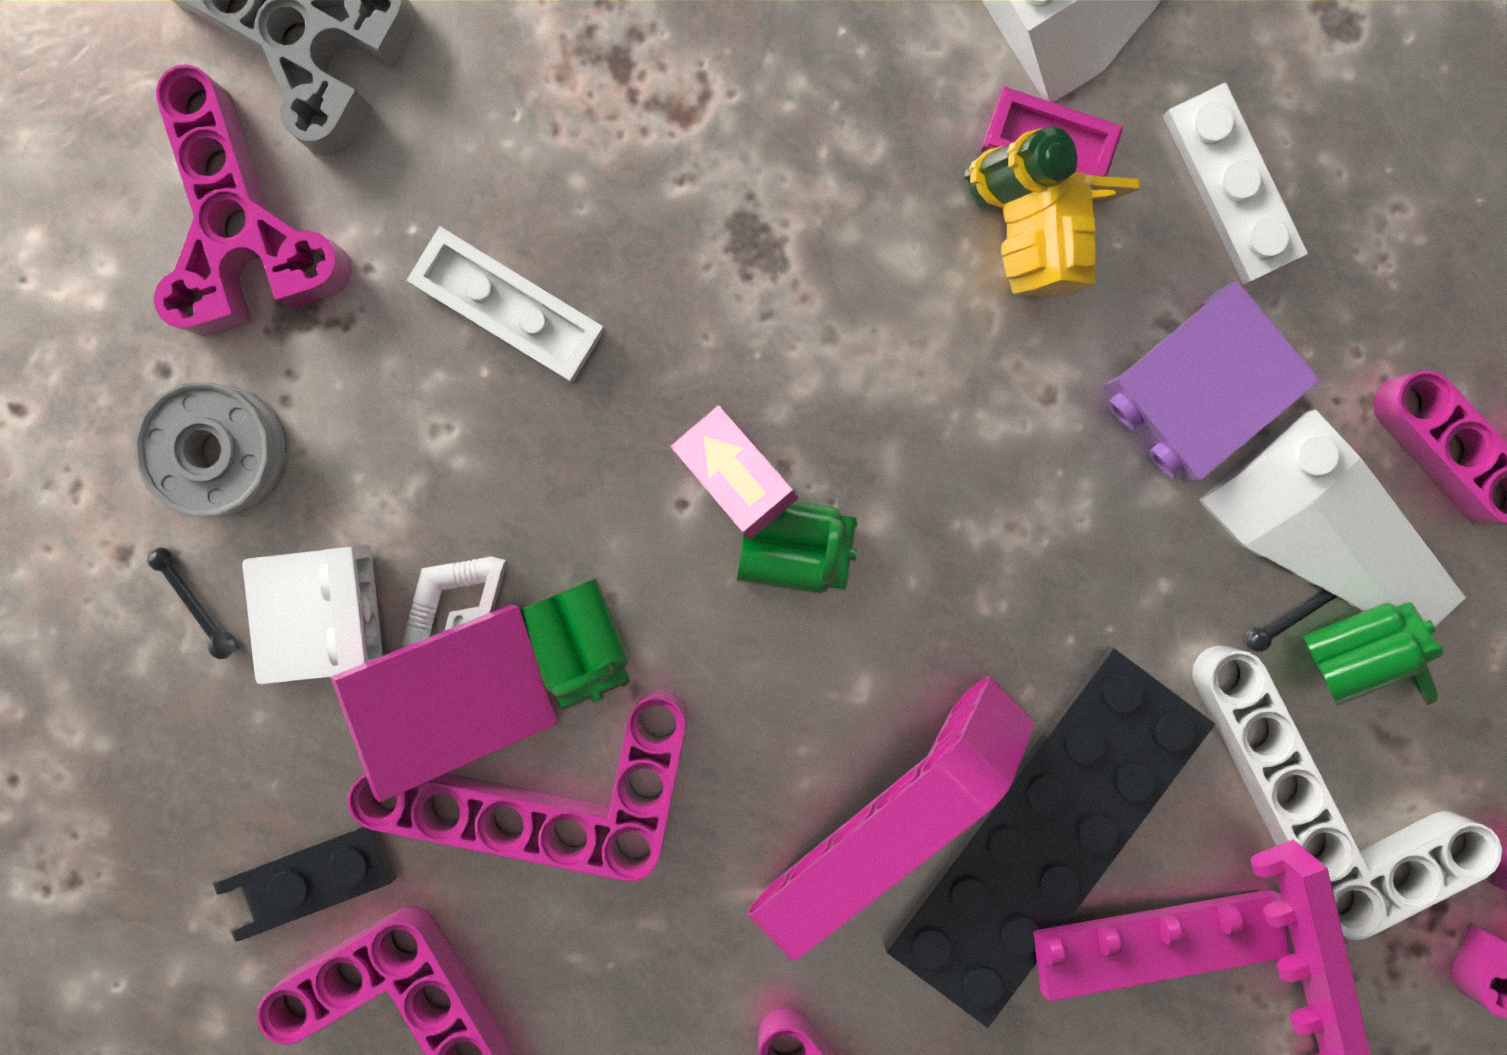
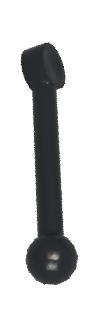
[147,547,237,659]
[1246,590,1338,652]

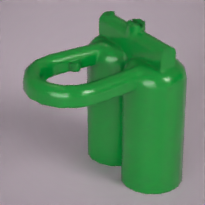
[737,501,858,593]
[520,578,630,710]
[1303,602,1443,706]

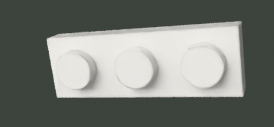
[1162,82,1308,285]
[406,226,605,383]

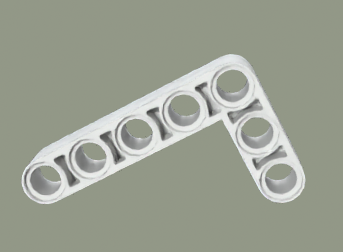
[1192,646,1502,940]

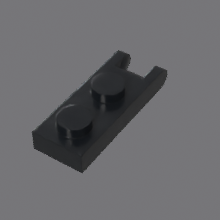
[212,826,396,942]

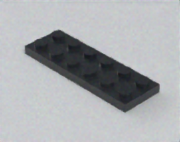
[885,646,1215,1028]

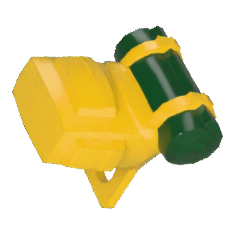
[964,126,1140,297]

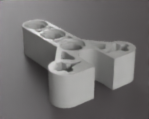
[172,0,416,156]

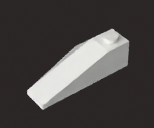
[982,0,1162,103]
[1198,410,1466,627]

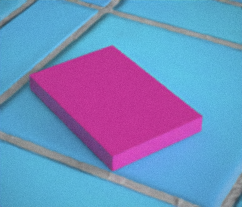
[330,604,558,802]

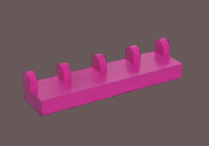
[1251,839,1371,1055]
[1033,889,1290,1001]

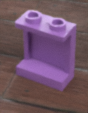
[1104,281,1320,482]

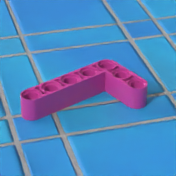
[1373,370,1507,525]
[747,676,1035,961]
[348,690,688,881]
[257,906,515,1055]

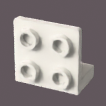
[242,545,383,684]

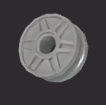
[134,382,286,517]

